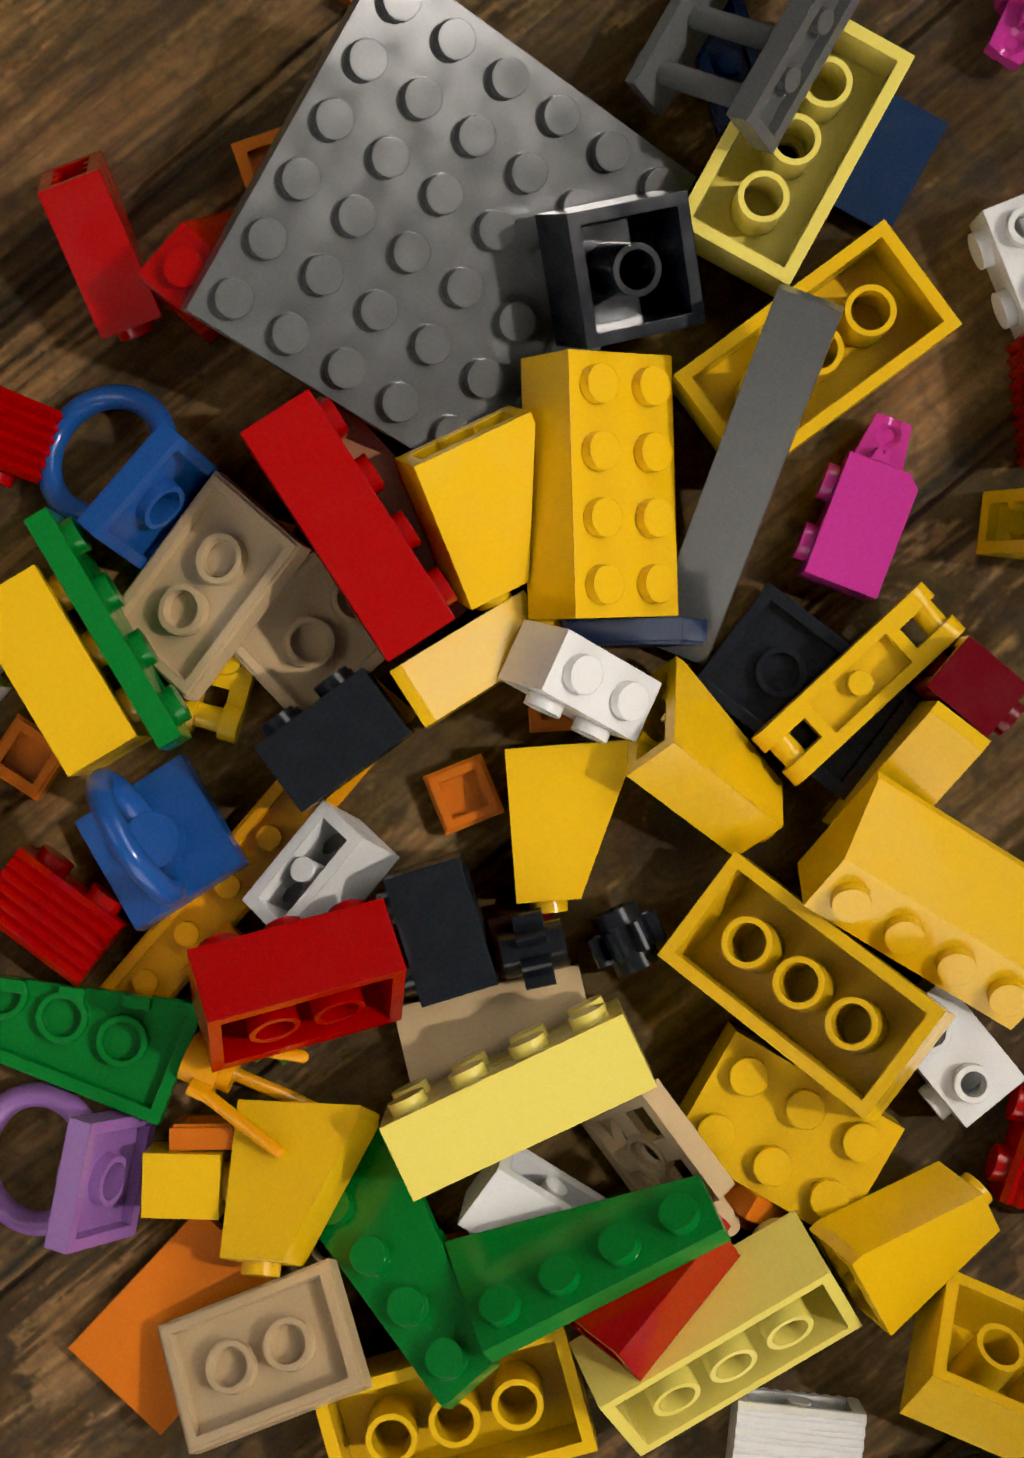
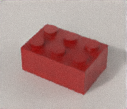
[187,898,407,1073]

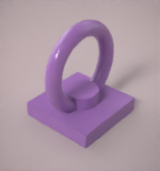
[0,1081,157,1255]

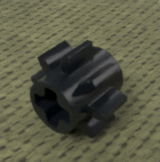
[585,899,667,978]
[497,907,570,990]

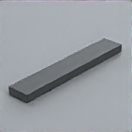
[655,283,845,666]

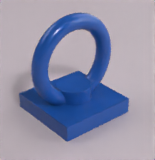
[38,384,224,570]
[74,754,250,932]

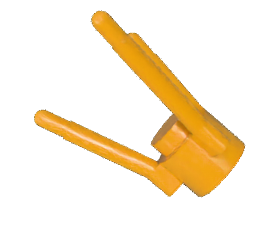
[177,1031,318,1158]

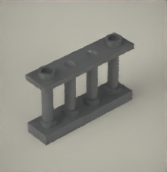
[625,0,860,154]

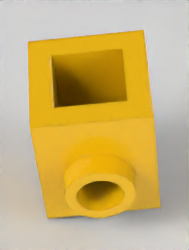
[141,1141,230,1220]

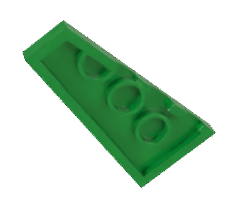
[23,507,192,751]
[0,975,199,1126]
[319,1128,500,1409]
[444,1174,731,1363]

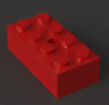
[240,389,458,662]

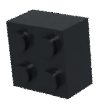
[535,190,706,350]
[253,666,416,813]
[376,850,499,1008]

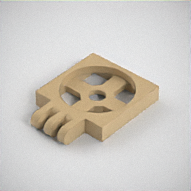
[581,1078,740,1237]

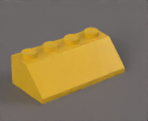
[797,771,1024,1030]

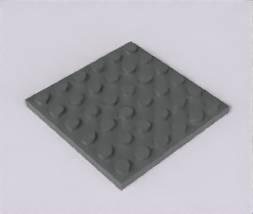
[179,0,696,451]

